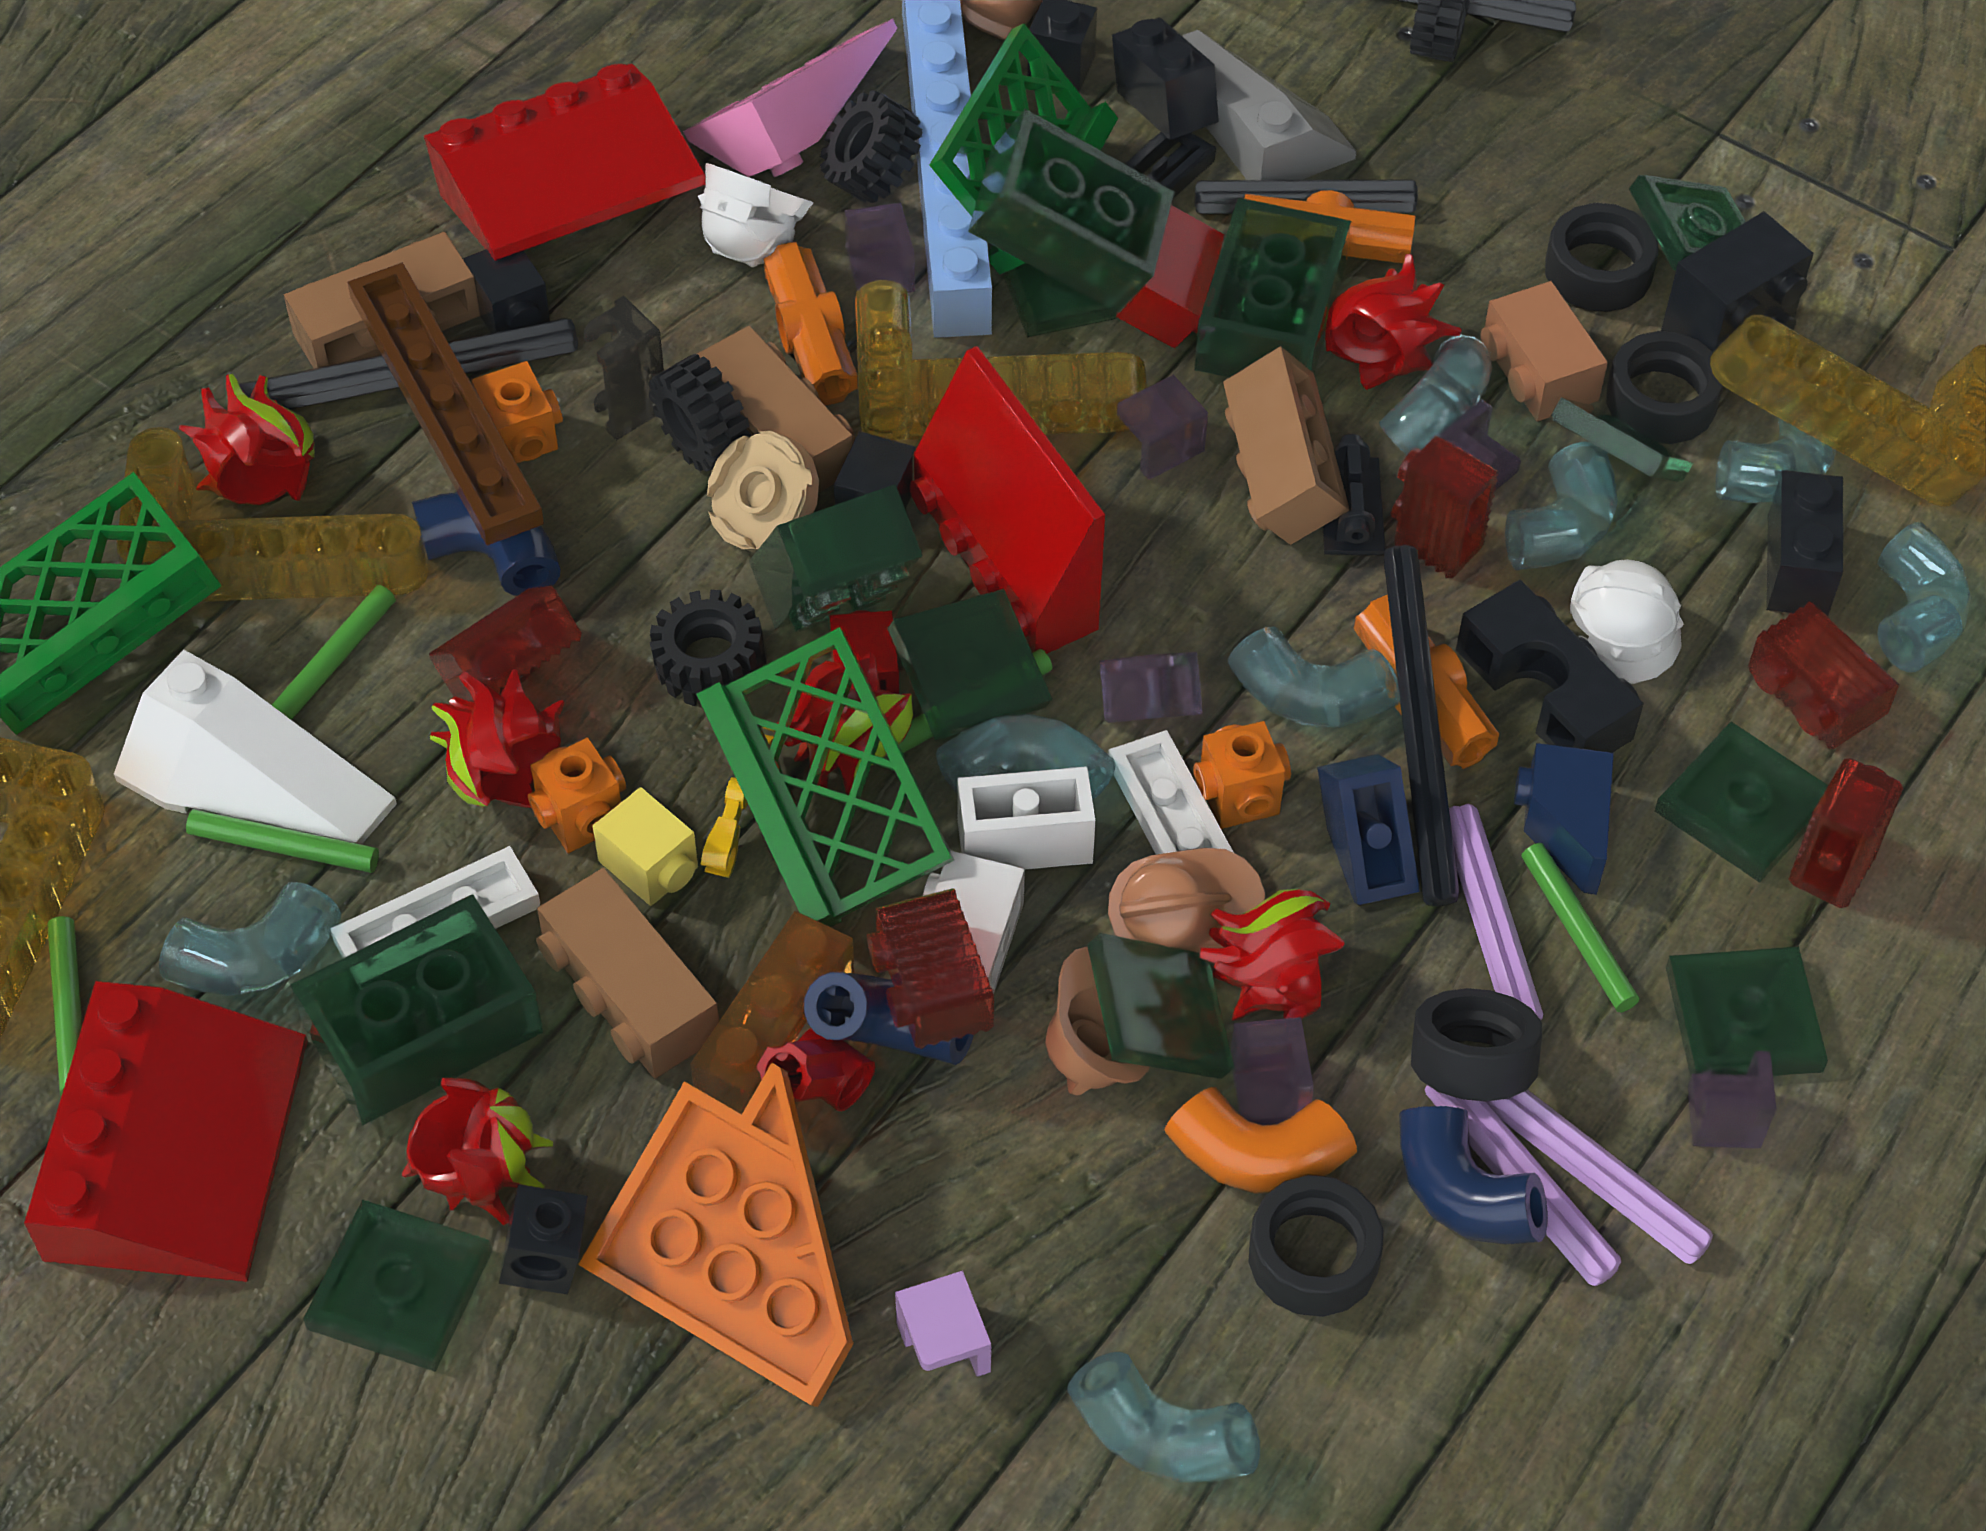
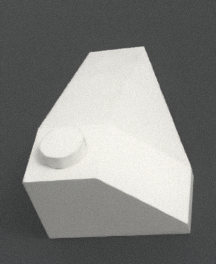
[114,650,397,845]

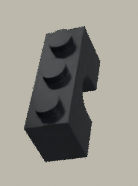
[1456,579,1644,753]

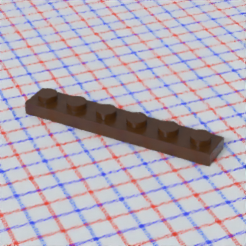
[347,262,544,546]

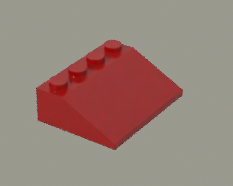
[424,63,706,260]
[909,346,1105,654]
[24,981,308,1282]

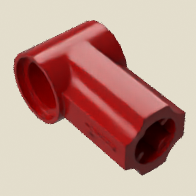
[756,1028,876,1112]

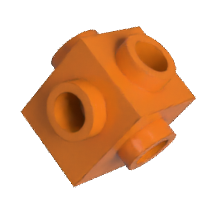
[471,361,563,464]
[1193,721,1291,829]
[528,737,626,854]

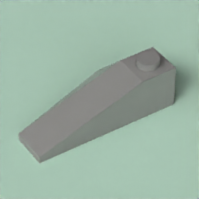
[1182,30,1356,180]

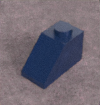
[1514,743,1613,895]
[1317,754,1420,905]

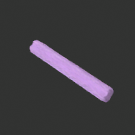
[1449,804,1543,1020]
[1425,1085,1621,1286]
[1486,1090,1713,1264]

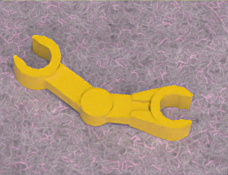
[701,734,774,878]

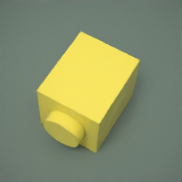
[593,787,698,906]

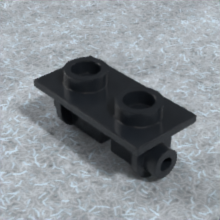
[1323,434,1385,555]

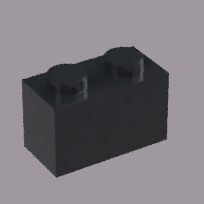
[1112,17,1219,140]
[1766,470,1843,617]

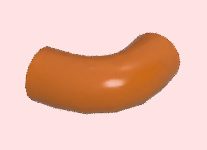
[1164,1087,1357,1194]

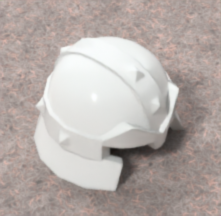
[698,163,814,268]
[1570,559,1684,684]

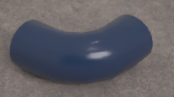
[412,492,561,597]
[804,972,977,1065]
[1399,1106,1548,1244]

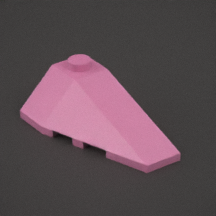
[683,19,898,177]

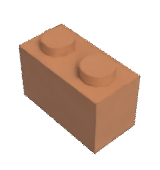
[1480,281,1608,422]

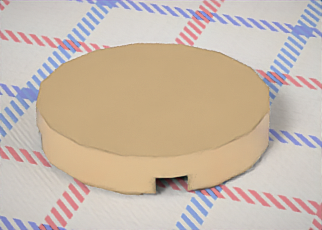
[707,431,819,553]

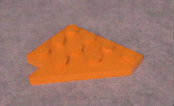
[578,1063,853,1407]

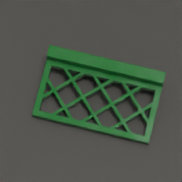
[929,23,1119,274]
[0,472,222,735]
[696,627,954,933]

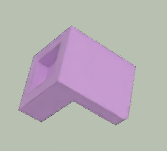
[895,1271,991,1377]

